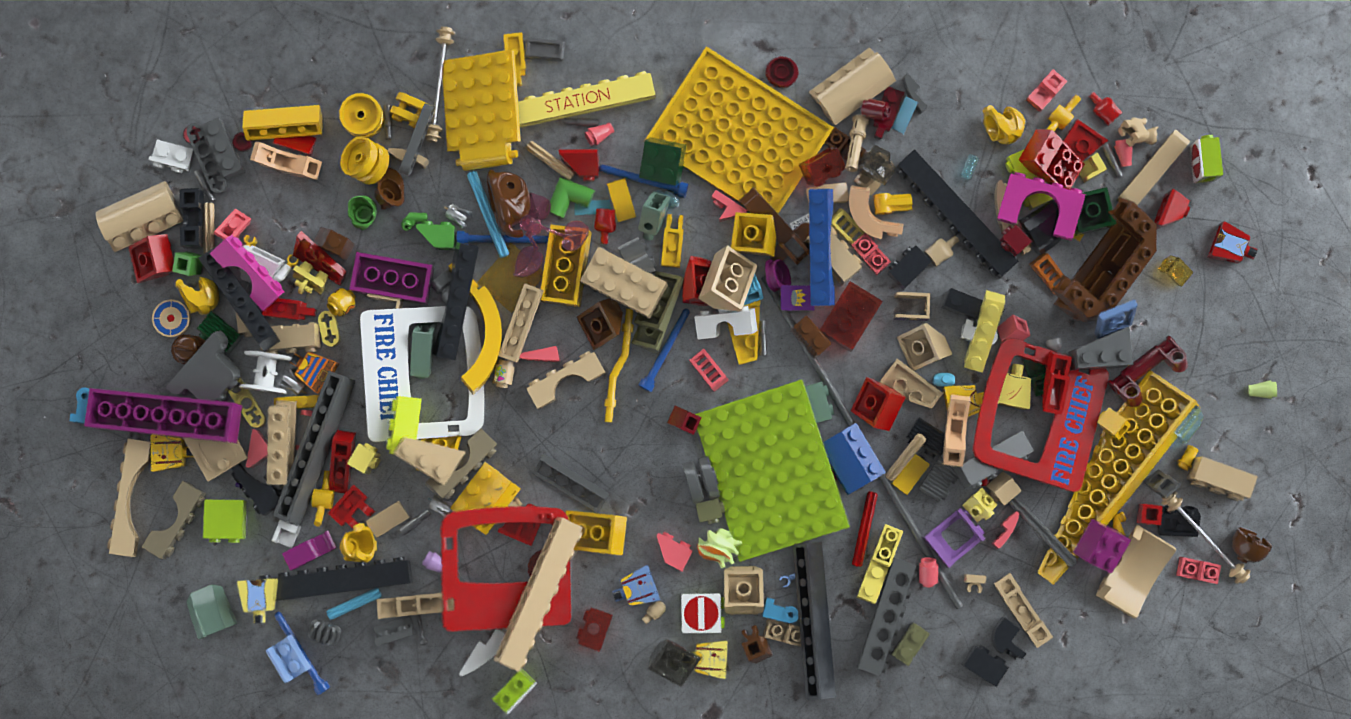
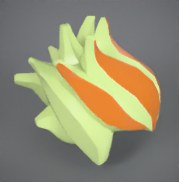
[697,528,742,568]

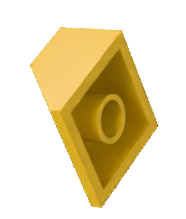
[731,212,777,256]

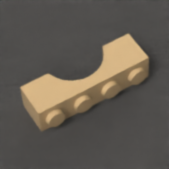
[526,351,606,410]

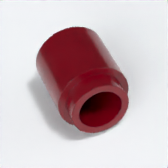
[861,99,891,121]

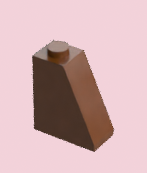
[313,227,355,261]

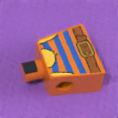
[290,352,339,395]

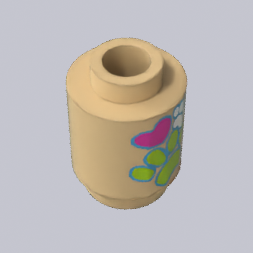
[493,360,515,388]

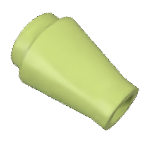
[1248,380,1277,399]

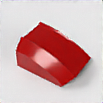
[682,256,712,306]

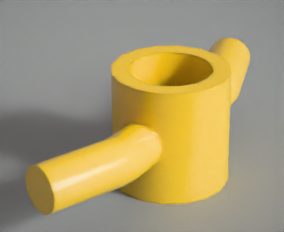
[1047,95,1081,131]
[312,470,335,527]

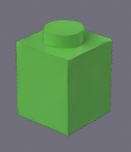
[172,251,203,276]

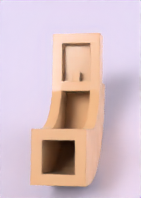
[250,142,322,180]
[849,185,904,239]
[943,395,970,467]

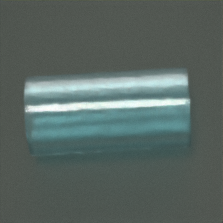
[960,154,979,180]

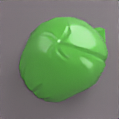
[348,195,377,231]

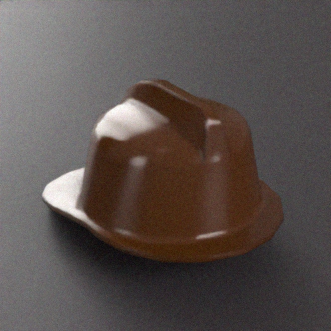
[374,167,404,210]
[171,334,206,365]

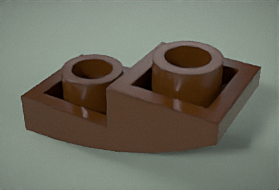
[825,127,867,163]

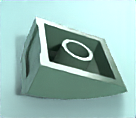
[186,584,237,640]

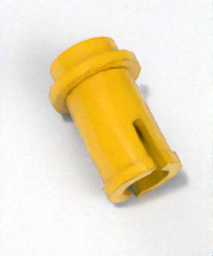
[1177,445,1199,471]

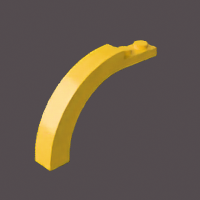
[448,263,502,395]

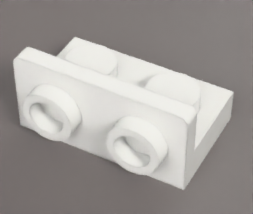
[148,140,194,174]

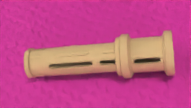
[845,115,869,172]

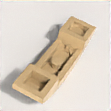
[994,573,1053,648]

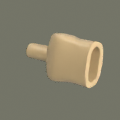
[924,236,959,267]

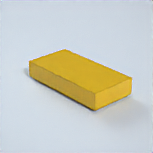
[891,454,930,495]

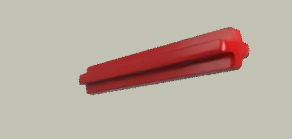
[852,491,878,567]

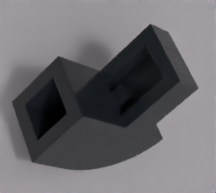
[991,617,1027,660]

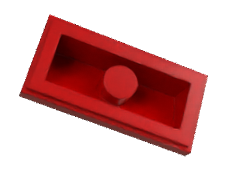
[273,136,317,156]

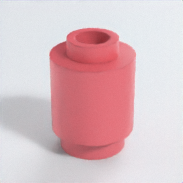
[919,557,938,587]

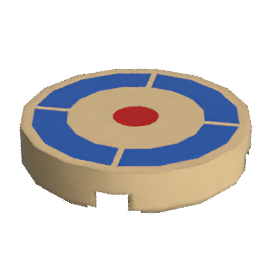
[152,299,191,338]

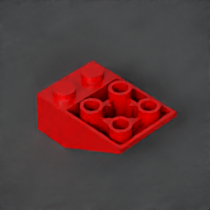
[1019,129,1085,190]

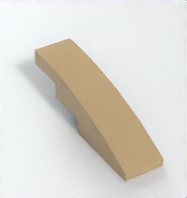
[376,593,454,619]

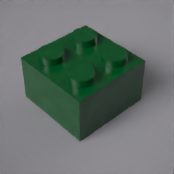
[639,137,687,186]
[1075,187,1116,236]

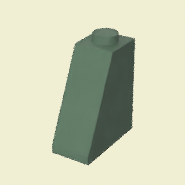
[410,322,437,379]

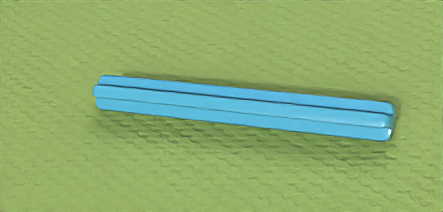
[467,171,509,258]

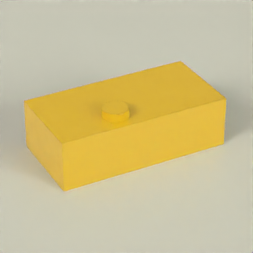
[540,224,592,308]

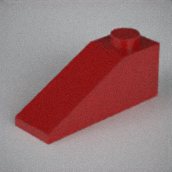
[329,430,356,494]

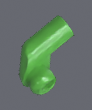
[401,212,428,231]

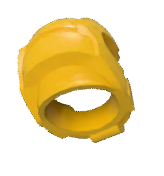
[983,105,1025,144]
[175,277,219,315]

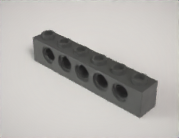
[857,557,918,676]

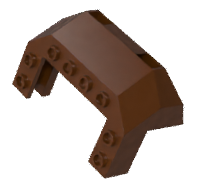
[1051,198,1157,323]

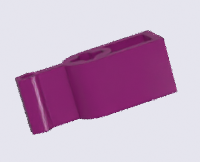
[282,531,337,571]

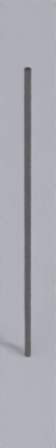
[761,275,963,609]

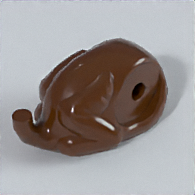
[487,169,531,238]

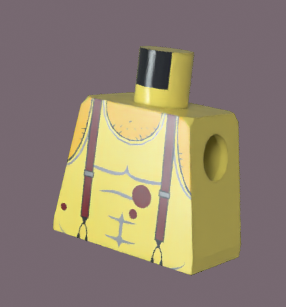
[684,641,728,679]

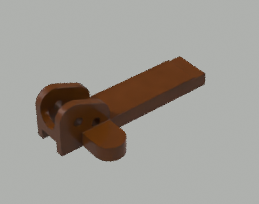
[739,187,810,265]

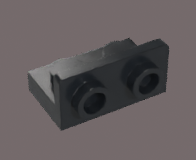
[1158,505,1201,537]

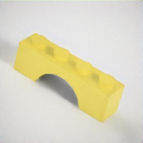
[964,290,1005,373]

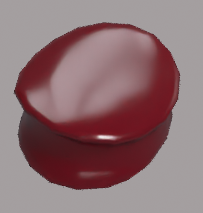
[765,56,799,88]

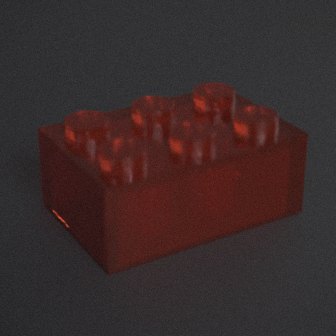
[820,281,883,352]

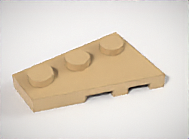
[879,359,943,409]

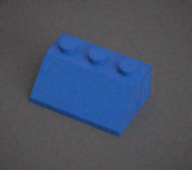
[823,423,886,495]

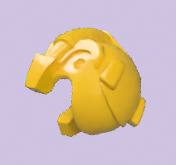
[340,523,377,562]

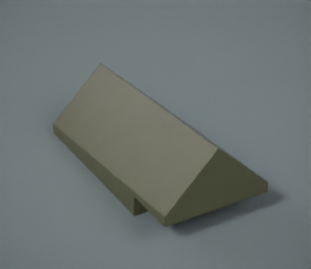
[631,271,684,355]

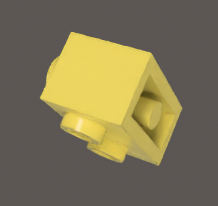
[347,443,381,475]

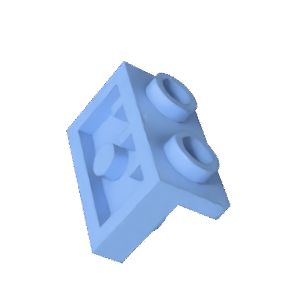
[266,634,311,683]

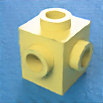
[962,488,997,523]

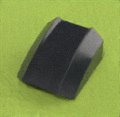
[1019,200,1062,255]

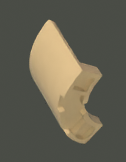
[1096,525,1176,619]

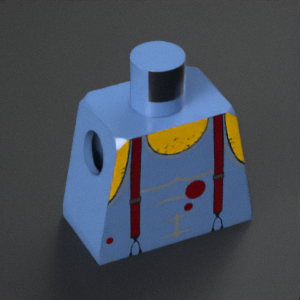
[612,565,660,606]

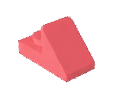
[711,190,748,222]
[214,209,251,240]

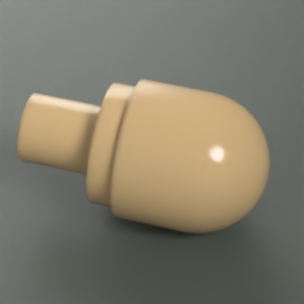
[642,601,666,624]

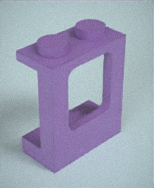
[923,508,985,568]

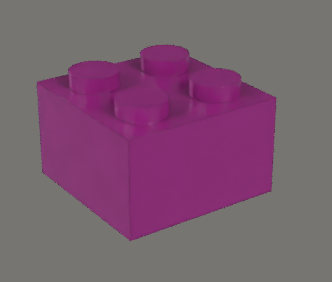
[1073,519,1131,574]

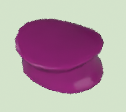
[765,259,791,292]

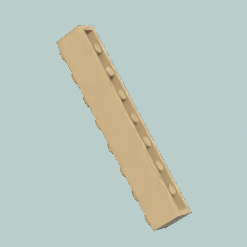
[493,517,583,672]

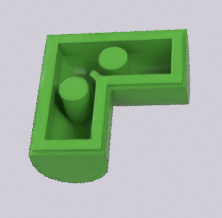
[546,177,595,219]

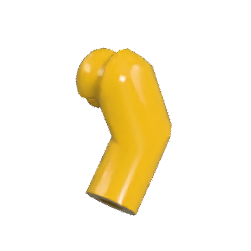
[1112,511,1127,536]

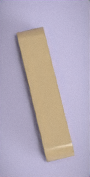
[1116,129,1190,205]

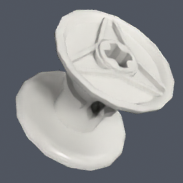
[239,351,292,394]

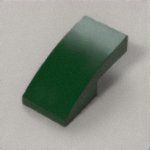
[1021,354,1046,397]

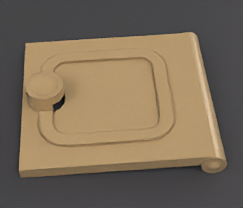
[183,438,248,482]

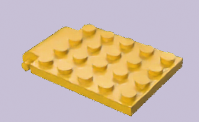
[442,49,520,171]

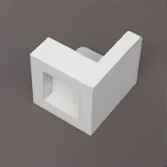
[272,519,301,548]

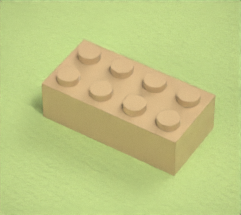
[580,247,668,319]

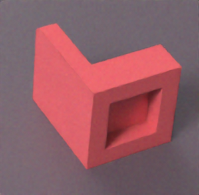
[997,315,1030,343]

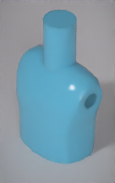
[932,373,955,387]

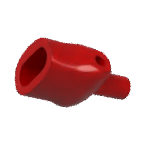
[1089,92,1122,126]
[594,208,616,244]

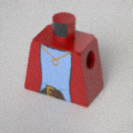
[1207,221,1257,263]

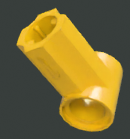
[874,193,913,215]

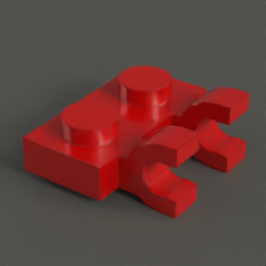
[327,485,376,530]

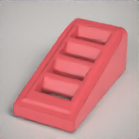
[520,346,560,362]
[689,349,729,392]

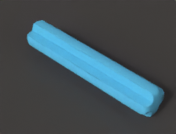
[326,588,382,620]

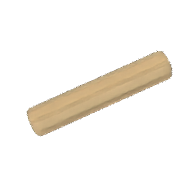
[526,141,575,180]
[203,203,215,254]
[885,433,926,481]

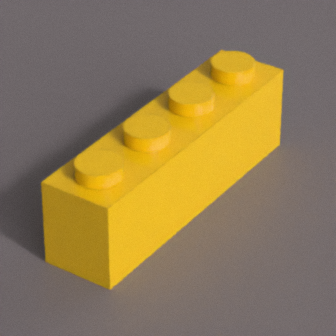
[242,105,323,141]

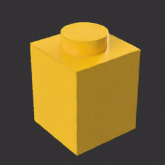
[1097,408,1131,440]

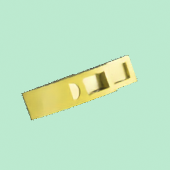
[857,524,903,605]

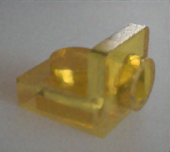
[1158,255,1194,287]

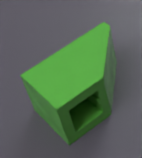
[416,221,456,251]

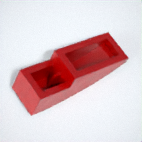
[1042,352,1072,415]

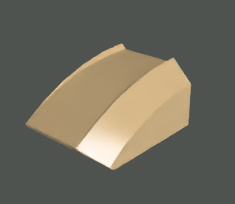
[724,566,764,615]

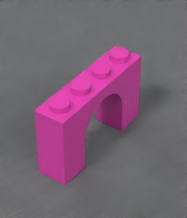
[997,172,1086,241]

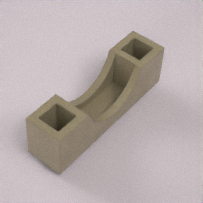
[426,428,497,501]
[142,481,206,559]

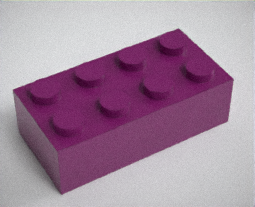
[349,252,435,305]

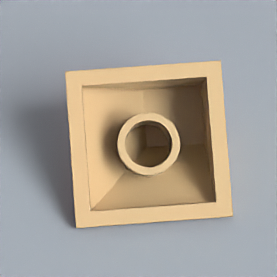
[897,323,952,371]

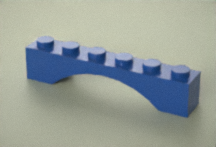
[809,189,835,306]

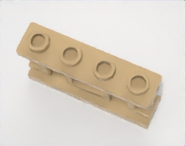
[267,400,297,485]

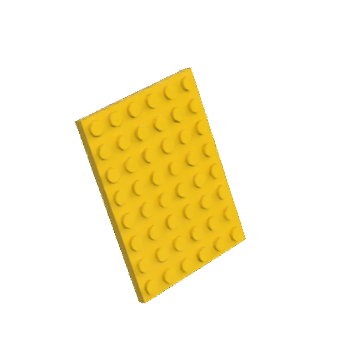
[644,46,834,214]

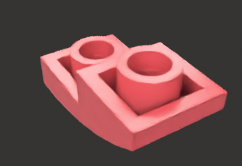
[851,233,891,275]
[1176,557,1221,584]

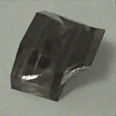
[857,145,896,186]

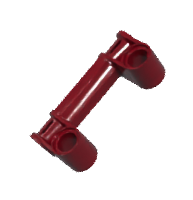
[1107,335,1188,407]

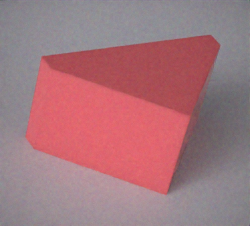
[246,429,268,468]

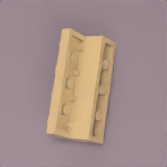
[809,48,896,126]
[96,181,183,253]

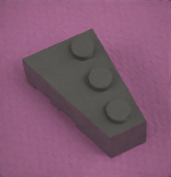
[1068,327,1133,371]

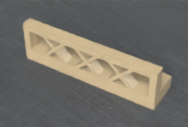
[498,283,544,363]

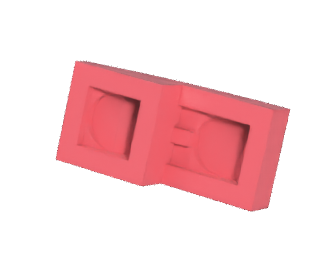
[1026,69,1067,112]
[991,511,1019,549]

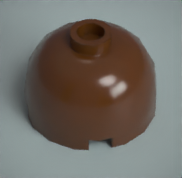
[1232,527,1273,563]

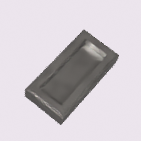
[525,38,564,61]

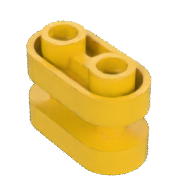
[389,92,430,129]

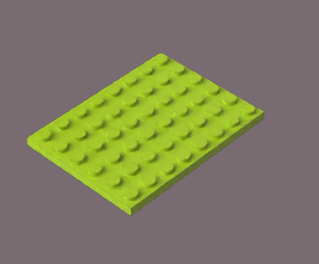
[695,379,850,562]

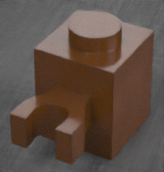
[741,625,773,664]

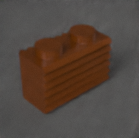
[790,315,832,358]

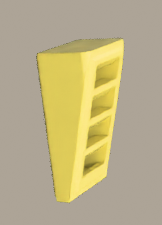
[831,208,869,245]

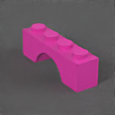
[210,235,284,311]

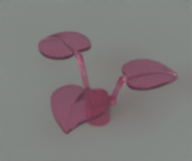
[513,192,589,277]

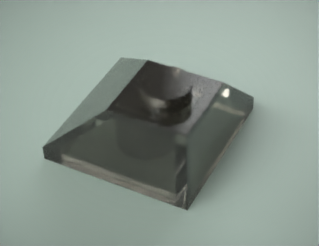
[648,639,701,687]

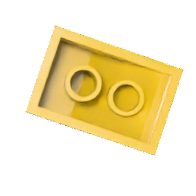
[566,510,627,555]

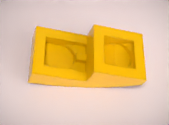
[607,178,636,222]

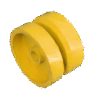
[339,93,384,139]
[340,136,390,185]

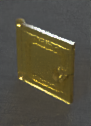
[477,243,543,313]

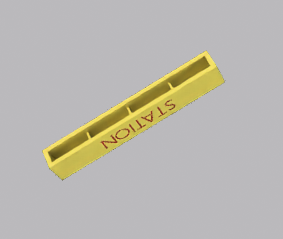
[518,71,656,128]

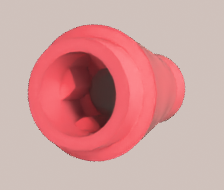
[585,122,614,146]
[1114,139,1133,167]

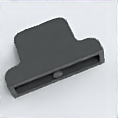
[166,330,241,401]

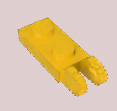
[661,214,684,268]

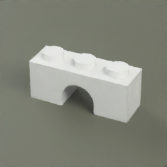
[695,306,758,339]

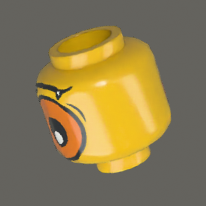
[327,288,356,316]

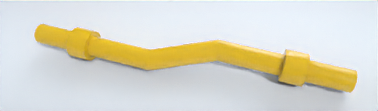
[604,309,634,423]

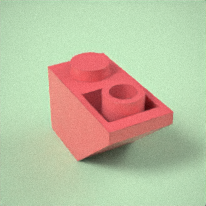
[657,532,693,571]

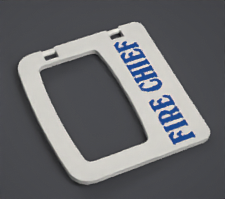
[360,306,484,442]

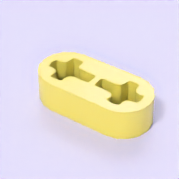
[318,311,340,347]

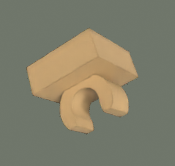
[964,574,986,593]

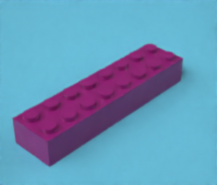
[84,388,242,444]

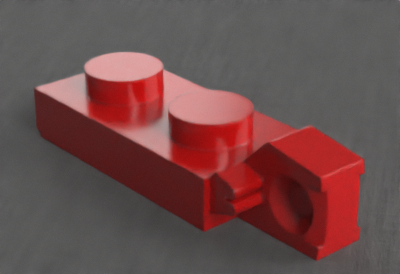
[261,298,317,320]

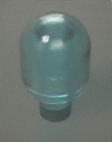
[656,189,680,209]

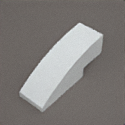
[459,629,506,676]

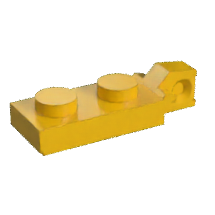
[503,32,526,87]

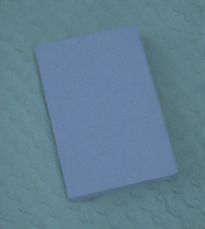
[1094,299,1138,339]

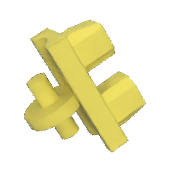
[292,261,328,295]

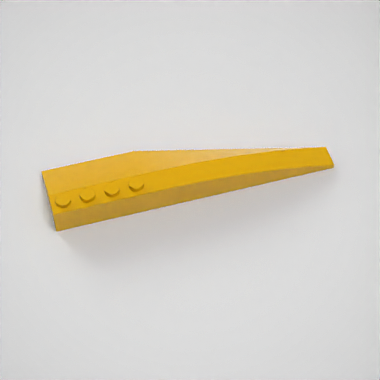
[1038,370,1200,585]

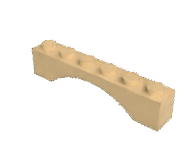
[107,439,151,557]

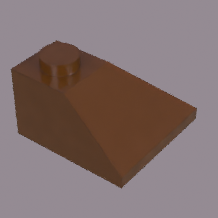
[576,298,623,350]

